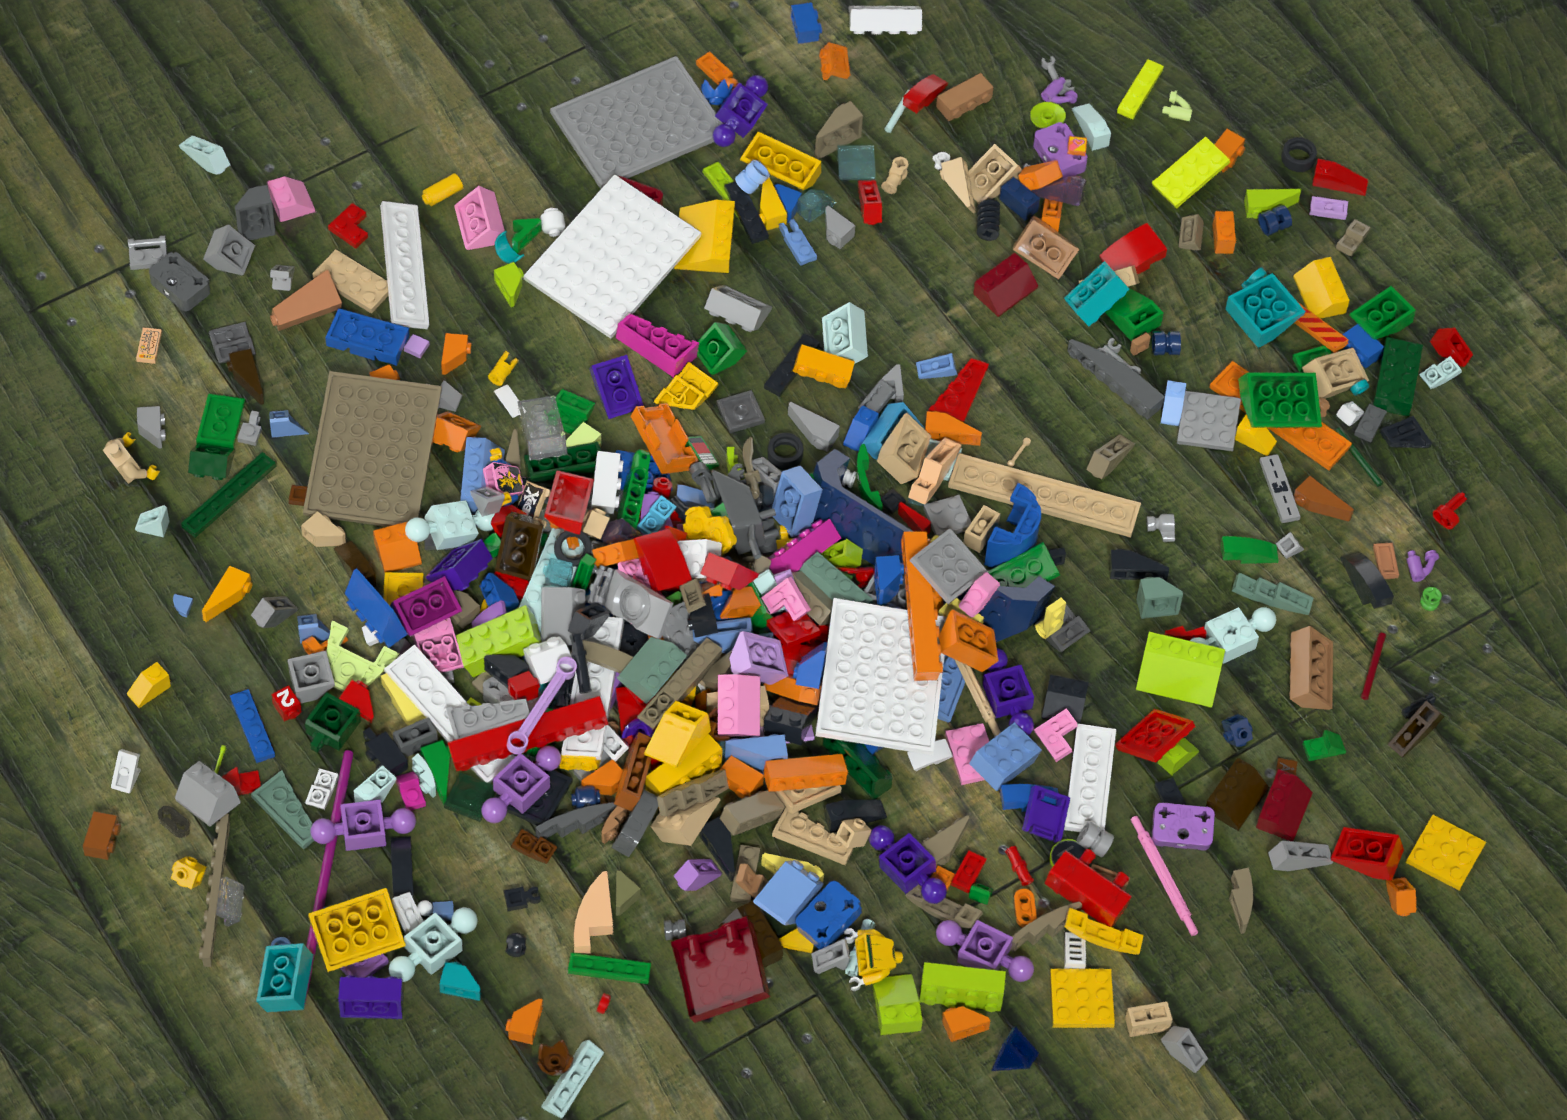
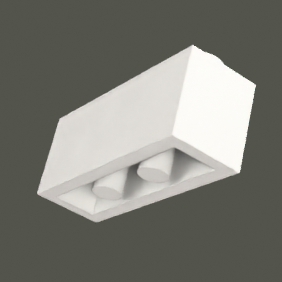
[591,451,623,514]

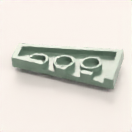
[251,770,314,850]

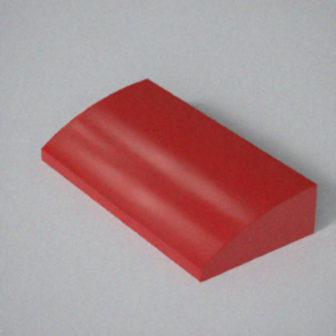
[544,471,594,535]

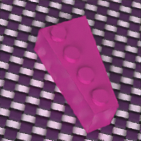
[616,314,699,378]
[768,519,841,575]

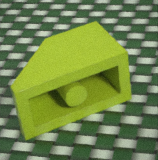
[494,262,524,307]
[821,539,863,568]
[1158,738,1199,775]

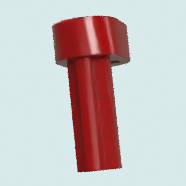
[1433,492,1467,530]

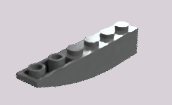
[1067,339,1165,420]

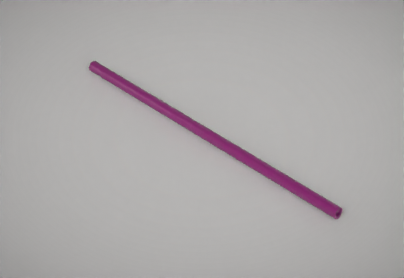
[305,751,354,1003]

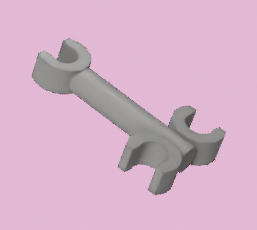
[1041,56,1074,96]
[1097,338,1141,375]

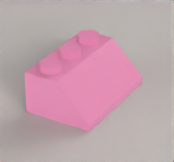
[454,186,505,250]
[718,675,760,736]

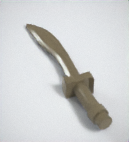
[742,437,761,499]

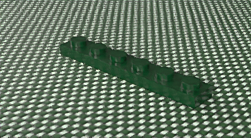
[181,452,277,538]

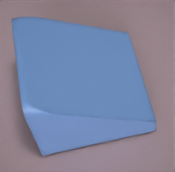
[433,901,454,921]

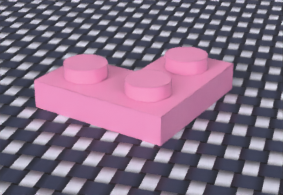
[761,577,811,621]
[1034,708,1078,762]

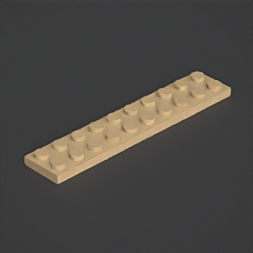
[948,453,1141,537]

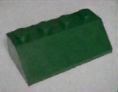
[524,442,601,484]
[823,737,893,800]

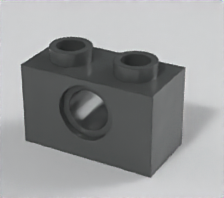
[393,717,438,757]

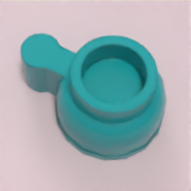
[1241,267,1268,288]

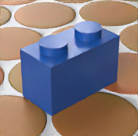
[791,2,822,44]
[1343,324,1384,369]

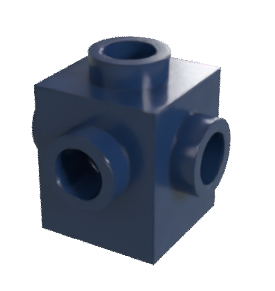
[1221,714,1253,747]

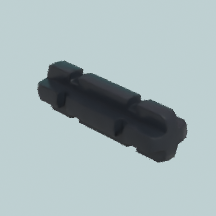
[1401,693,1436,719]

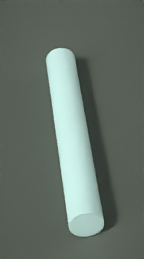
[885,90,909,133]

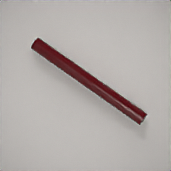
[1361,632,1386,700]

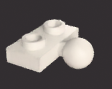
[391,892,433,935]

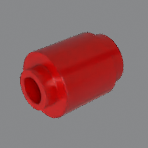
[651,477,672,500]

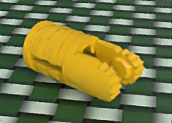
[488,351,519,386]

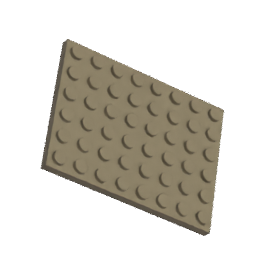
[303,371,442,527]

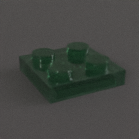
[444,772,496,822]

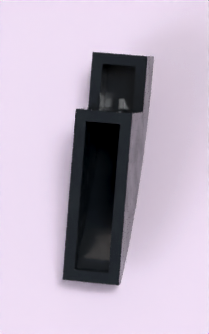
[1340,552,1394,609]

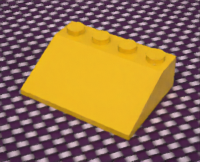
[674,200,735,273]
[308,888,406,972]

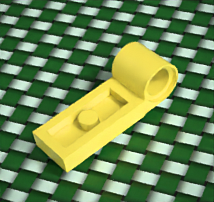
[1035,598,1066,639]

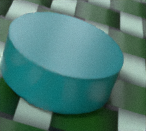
[1350,379,1370,395]

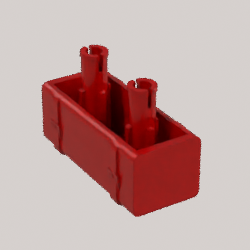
[1044,849,1132,927]

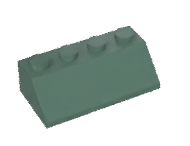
[798,552,873,604]

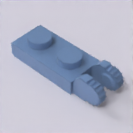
[779,219,817,266]

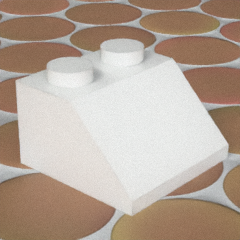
[523,637,576,684]

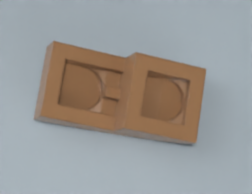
[735,864,768,898]

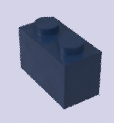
[1000,177,1040,221]

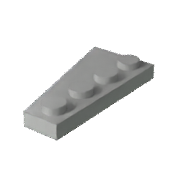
[446,699,530,740]

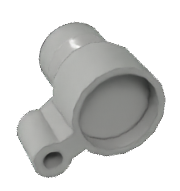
[1147,514,1175,542]

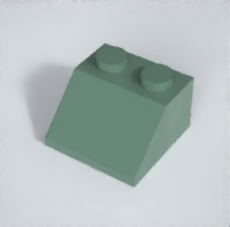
[1136,577,1183,619]

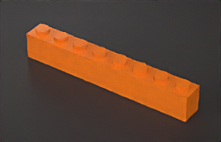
[901,532,943,681]

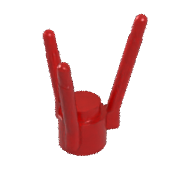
[836,567,874,589]

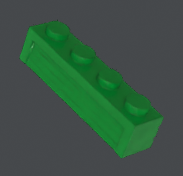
[572,554,597,591]

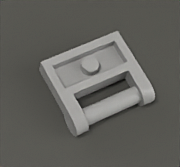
[128,236,167,270]

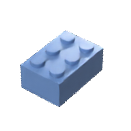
[772,466,823,538]
[969,722,1042,791]

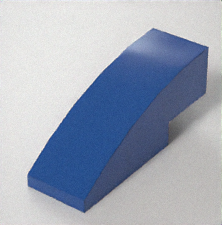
[1000,784,1058,812]

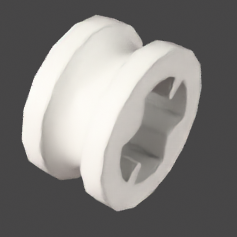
[842,469,856,488]

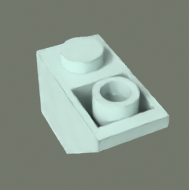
[354,766,397,803]

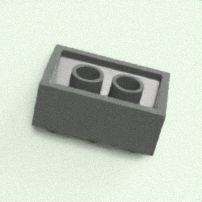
[235,185,275,241]

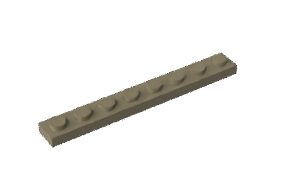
[199,814,230,967]

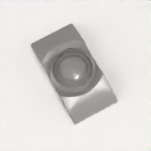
[604,569,673,639]

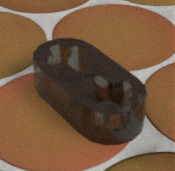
[157,805,190,838]

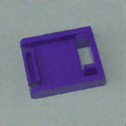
[1022,785,1070,843]

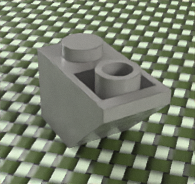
[137,406,166,448]

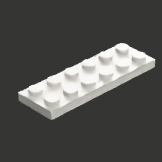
[1064,724,1116,832]

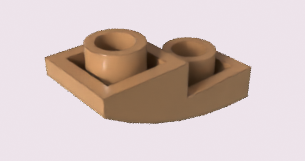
[602,806,629,844]

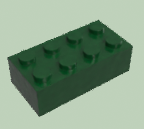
[1373,337,1423,417]

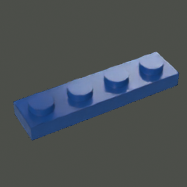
[230,689,275,763]

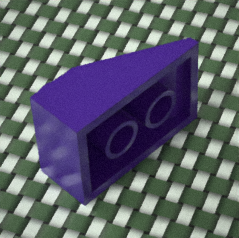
[589,355,644,419]

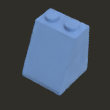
[753,860,824,925]

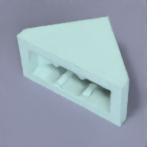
[135,505,169,537]

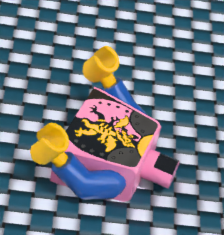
[483,448,529,506]

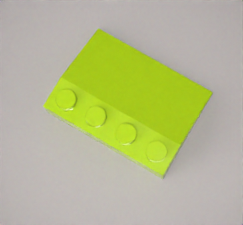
[1136,632,1226,708]

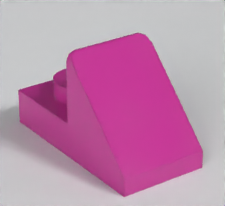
[396,771,426,811]

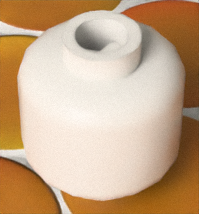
[540,208,566,237]

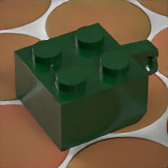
[305,692,361,753]

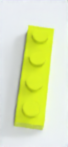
[1117,59,1164,119]

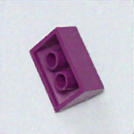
[390,577,462,636]

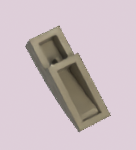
[1229,868,1253,934]

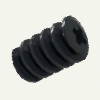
[976,199,1000,241]

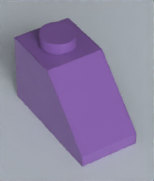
[674,859,722,891]

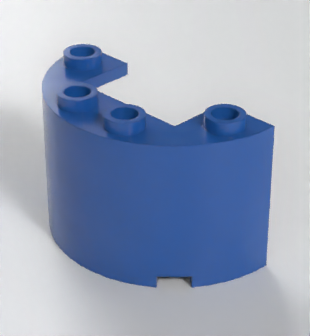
[984,483,1041,568]

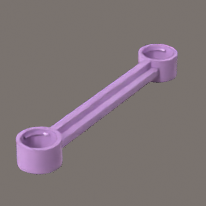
[507,657,577,754]

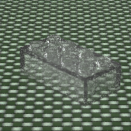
[517,396,567,460]

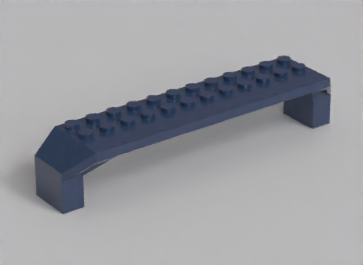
[813,449,1055,642]

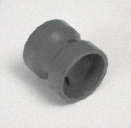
[664,919,686,941]

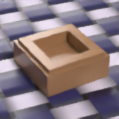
[1130,333,1151,355]

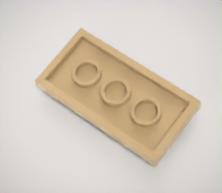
[313,249,389,314]

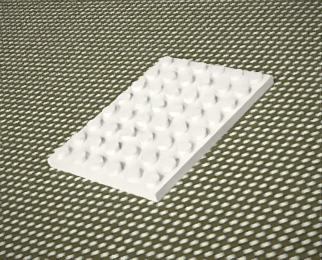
[523,175,701,339]
[815,598,947,755]

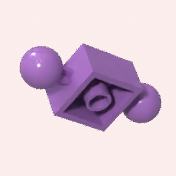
[481,746,561,823]
[310,800,416,851]
[936,920,1034,982]

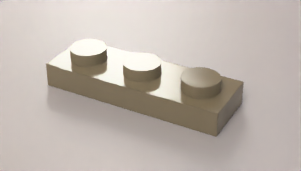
[730,845,760,904]

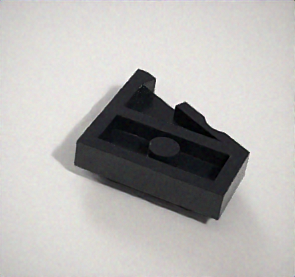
[1380,416,1432,448]

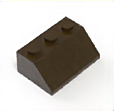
[495,512,544,580]
[1206,758,1269,831]
[718,900,784,968]

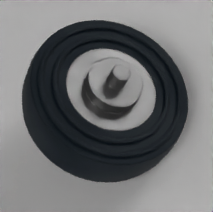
[754,485,774,520]

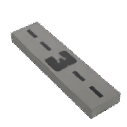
[1259,454,1300,523]

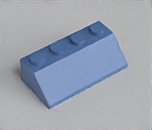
[460,437,505,514]

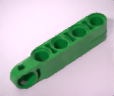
[614,449,651,536]

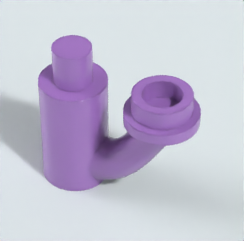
[1041,77,1078,104]
[1407,550,1439,582]

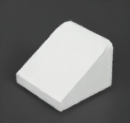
[1337,401,1365,426]

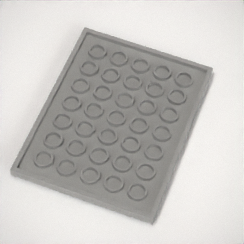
[550,56,723,189]

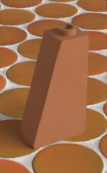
[270,270,342,331]

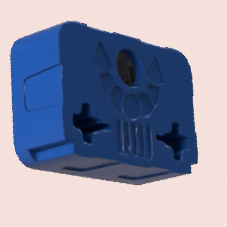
[796,881,862,950]

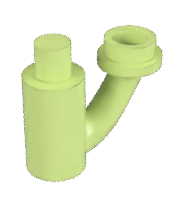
[1162,91,1192,122]

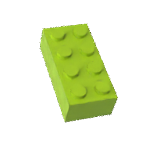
[456,605,542,677]
[920,962,1006,1012]

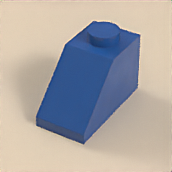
[843,405,879,452]

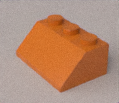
[939,610,998,672]

